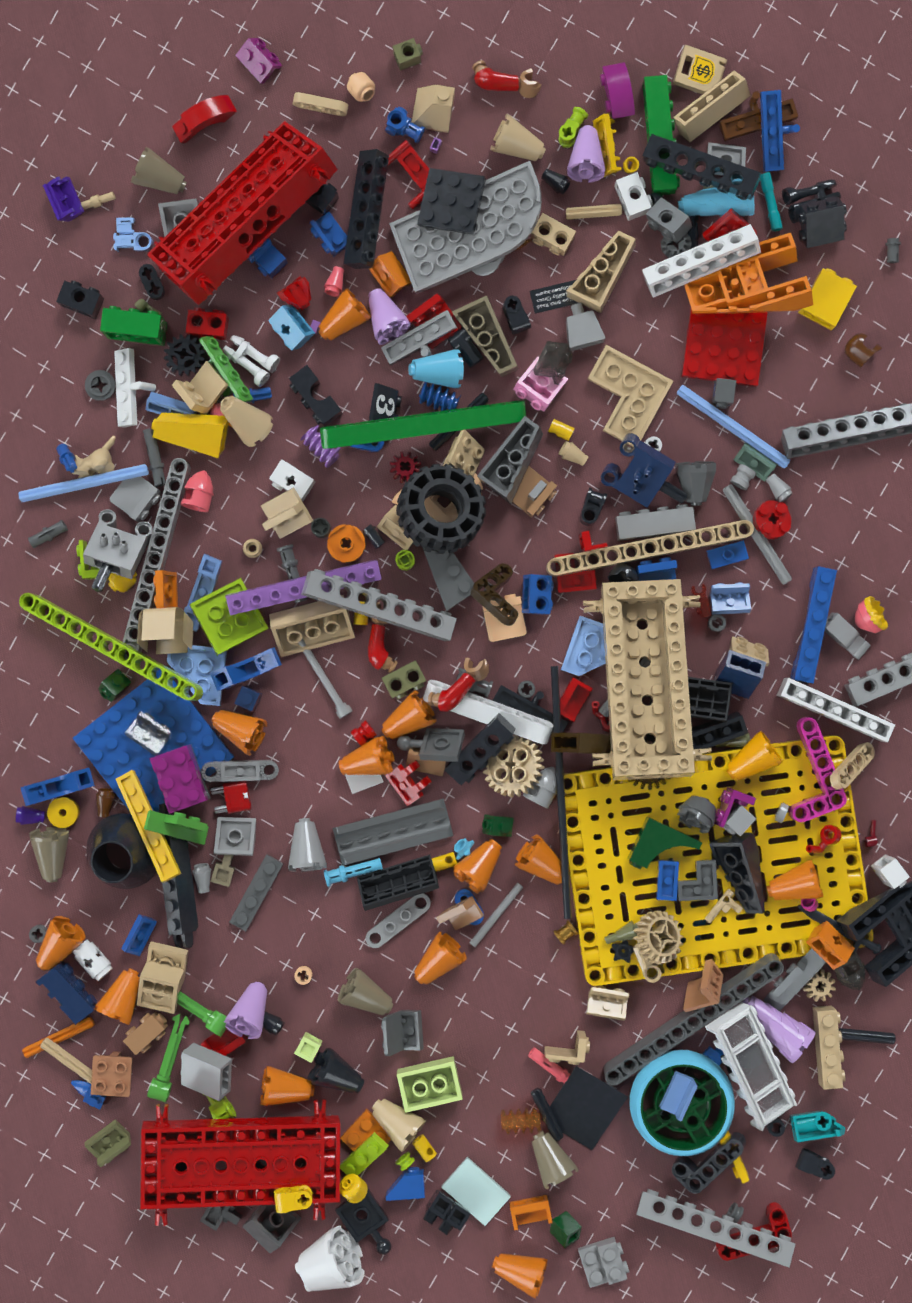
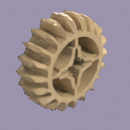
[633,911,684,965]

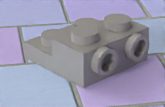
[578,1237,629,1288]

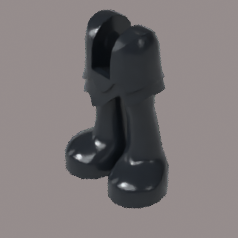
[782,179,841,223]

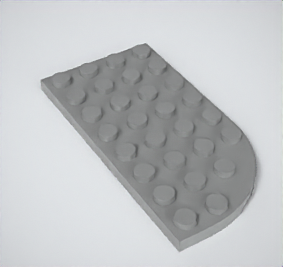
[389,161,542,294]

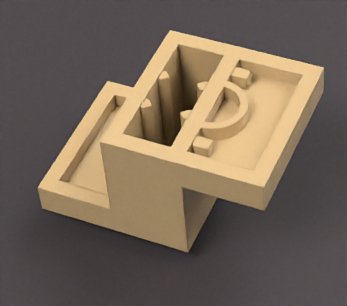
[137,942,188,1014]

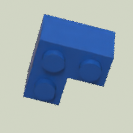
[248,237,288,279]

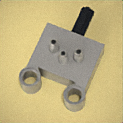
[83,509,153,592]

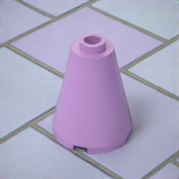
[567,125,605,183]
[224,982,267,1039]

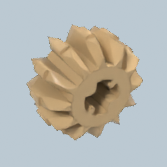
[802,968,836,1002]

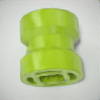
[395,550,415,571]

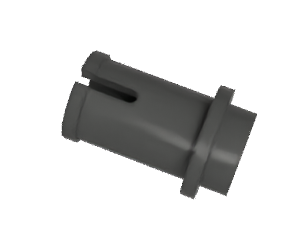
[885,238,901,263]

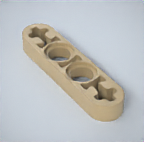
[830,742,875,790]

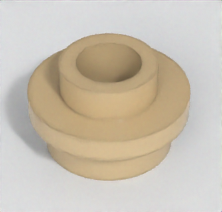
[243,539,262,558]

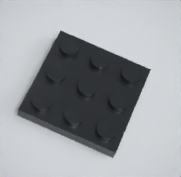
[417,168,486,235]

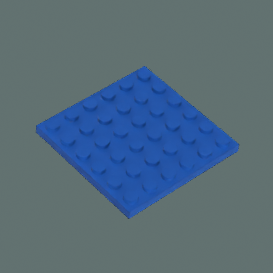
[73,669,234,812]

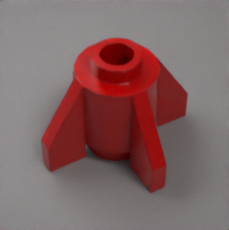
[277,276,312,311]

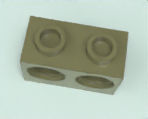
[382,660,426,700]

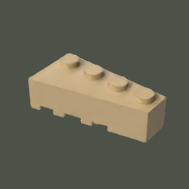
[566,231,636,313]

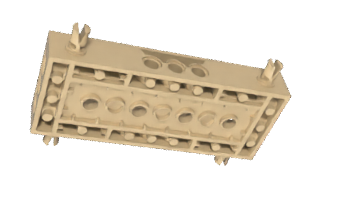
[583,579,712,780]

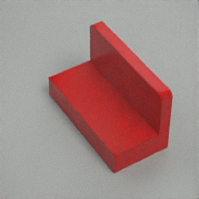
[579,530,608,552]

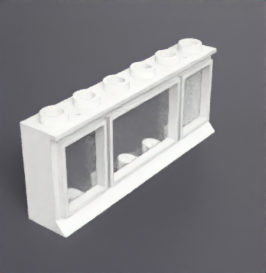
[705,1002,797,1131]

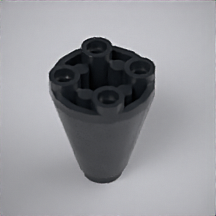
[307,1048,364,1093]

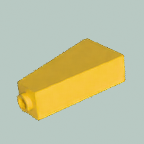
[151,412,229,458]

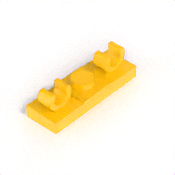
[593,114,621,177]

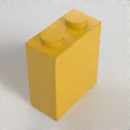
[798,268,857,330]

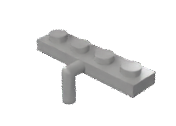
[381,310,457,365]

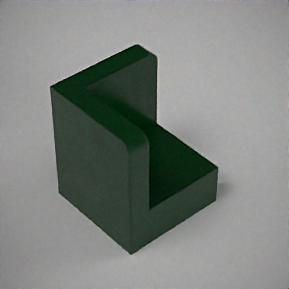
[550,1211,582,1248]

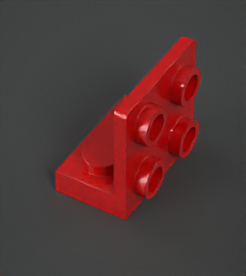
[407,293,462,349]

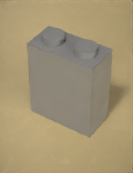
[180,1043,232,1101]

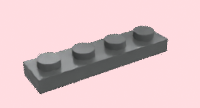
[229,854,284,931]

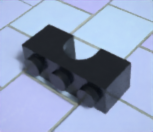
[289,365,343,427]

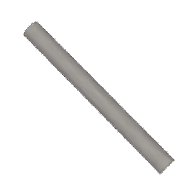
[469,882,523,947]

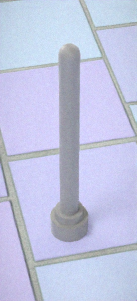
[298,639,353,719]

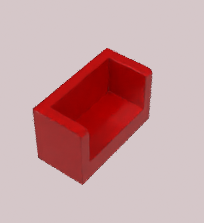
[560,677,593,722]
[201,1029,248,1056]

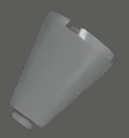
[288,818,327,871]

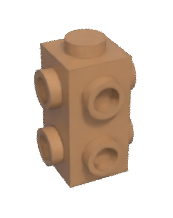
[123,1011,168,1055]

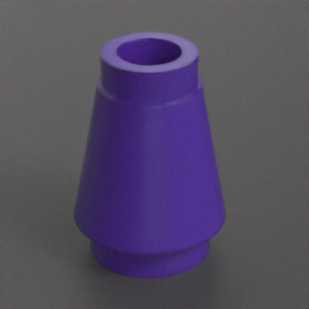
[16,806,45,825]

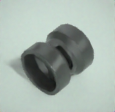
[311,518,331,538]

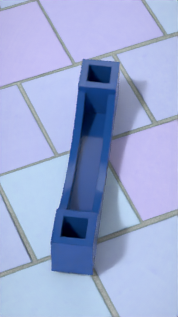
[790,566,837,684]

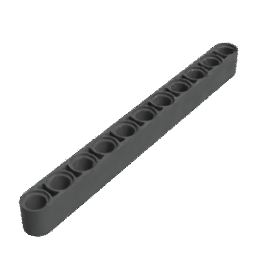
[603,953,784,1085]

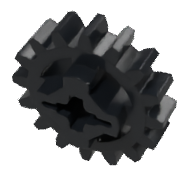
[164,334,206,377]

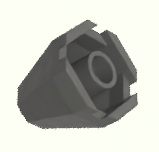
[675,461,716,506]

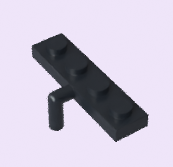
[492,685,568,735]

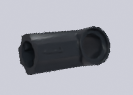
[447,327,483,368]

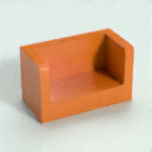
[509,1195,552,1231]

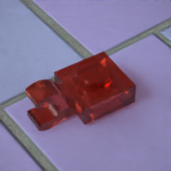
[691,584,711,618]

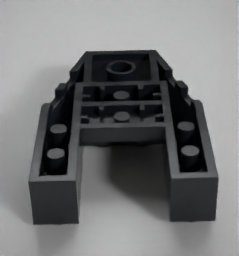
[836,881,912,987]

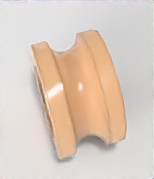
[294,966,312,985]

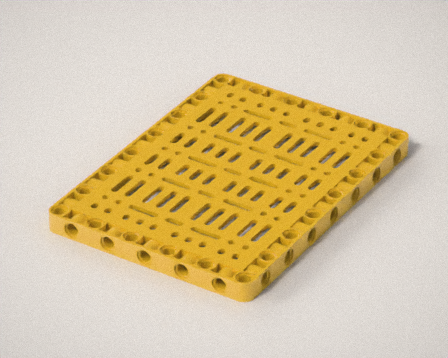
[564,735,873,986]

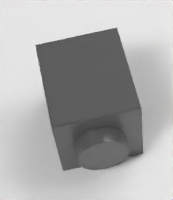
[711,378,736,409]

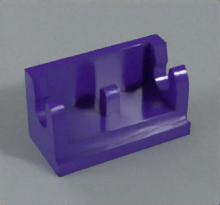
[43,176,84,222]

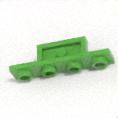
[199,336,253,402]
[144,810,209,845]

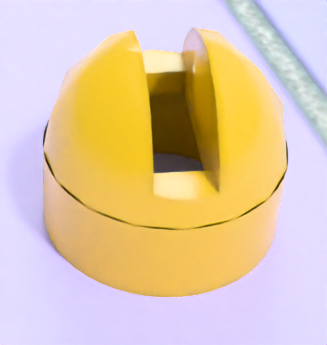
[623,157,639,173]

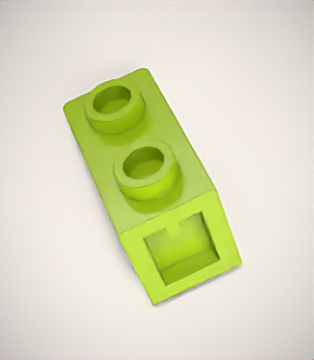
[76,540,100,580]

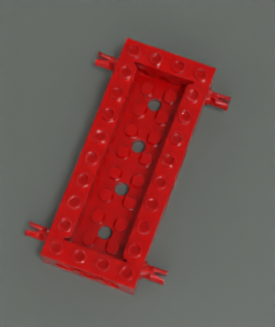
[147,121,338,305]
[140,1099,340,1226]

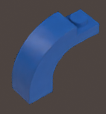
[210,647,282,692]
[20,768,95,806]

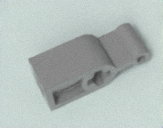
[825,612,871,660]

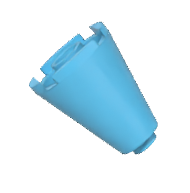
[408,349,464,388]

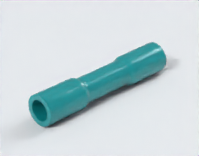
[760,172,783,232]

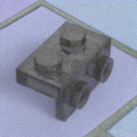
[533,341,573,385]
[124,711,171,756]

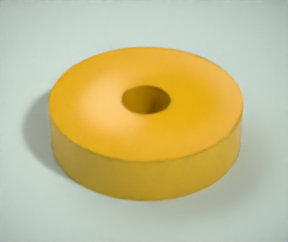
[47,797,80,828]

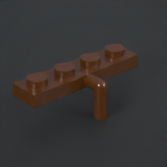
[719,91,798,141]

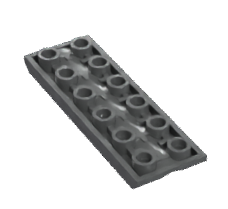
[332,798,454,865]

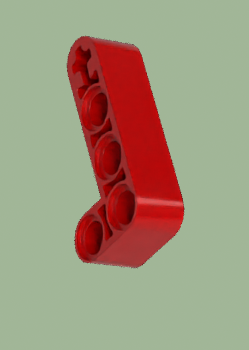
[716,1202,792,1261]

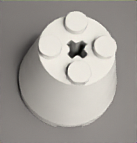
[295,1226,364,1292]

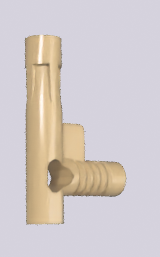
[704,888,743,923]

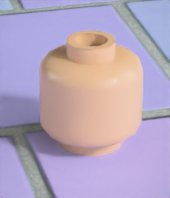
[347,72,375,102]

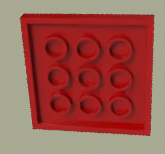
[681,307,768,387]

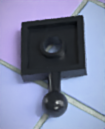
[335,1188,392,1255]

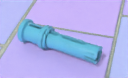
[323,857,383,887]

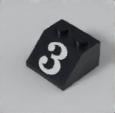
[369,383,402,421]

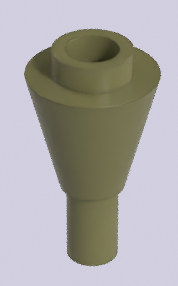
[715,733,750,748]
[604,920,638,944]

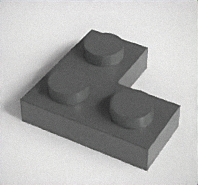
[677,859,718,901]

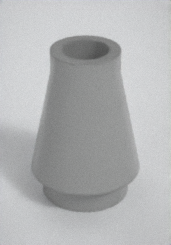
[766,473,793,502]
[192,863,211,893]

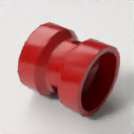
[350,720,377,746]

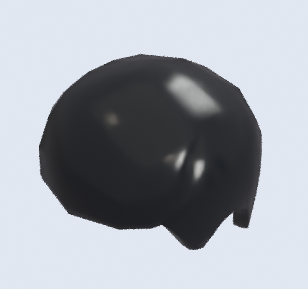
[607,563,639,583]

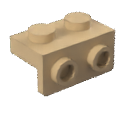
[586,986,629,1021]

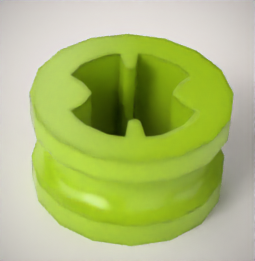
[395,1152,415,1171]

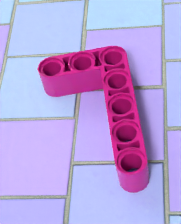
[789,717,847,822]

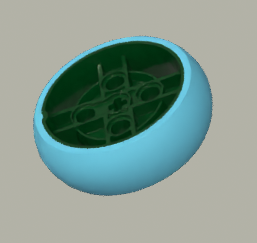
[630,1050,735,1156]

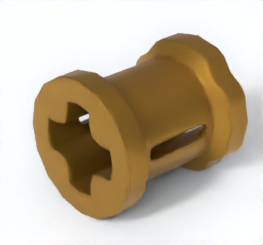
[553,920,579,945]

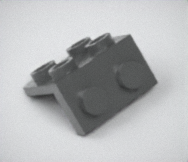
[381,1010,424,1056]

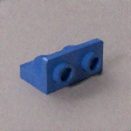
[310,212,347,257]

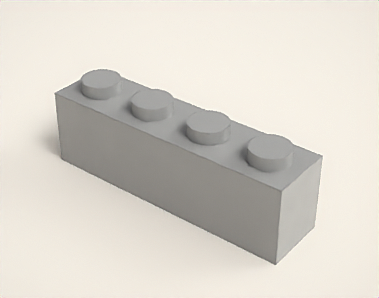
[615,504,696,541]

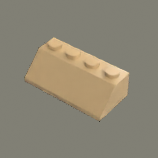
[269,595,355,657]

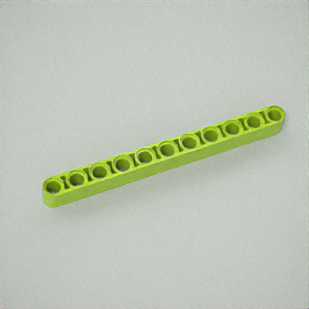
[19,593,203,701]

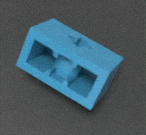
[268,304,315,351]

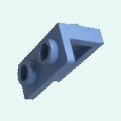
[709,582,751,615]

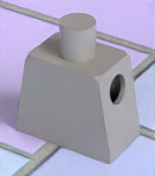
[566,303,606,352]

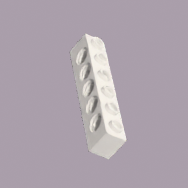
[642,224,761,298]
[776,678,895,743]

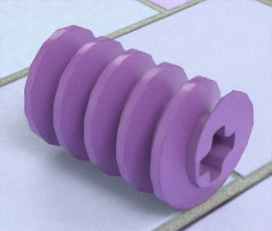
[300,425,341,468]

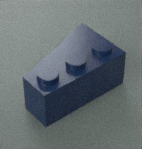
[36,961,97,1025]

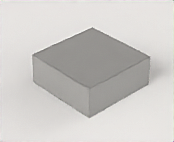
[528,480,547,501]

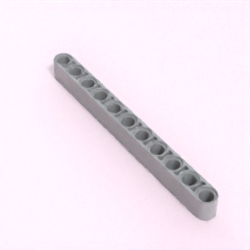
[123,458,191,660]

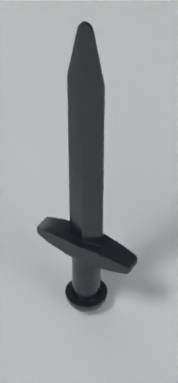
[798,905,882,954]

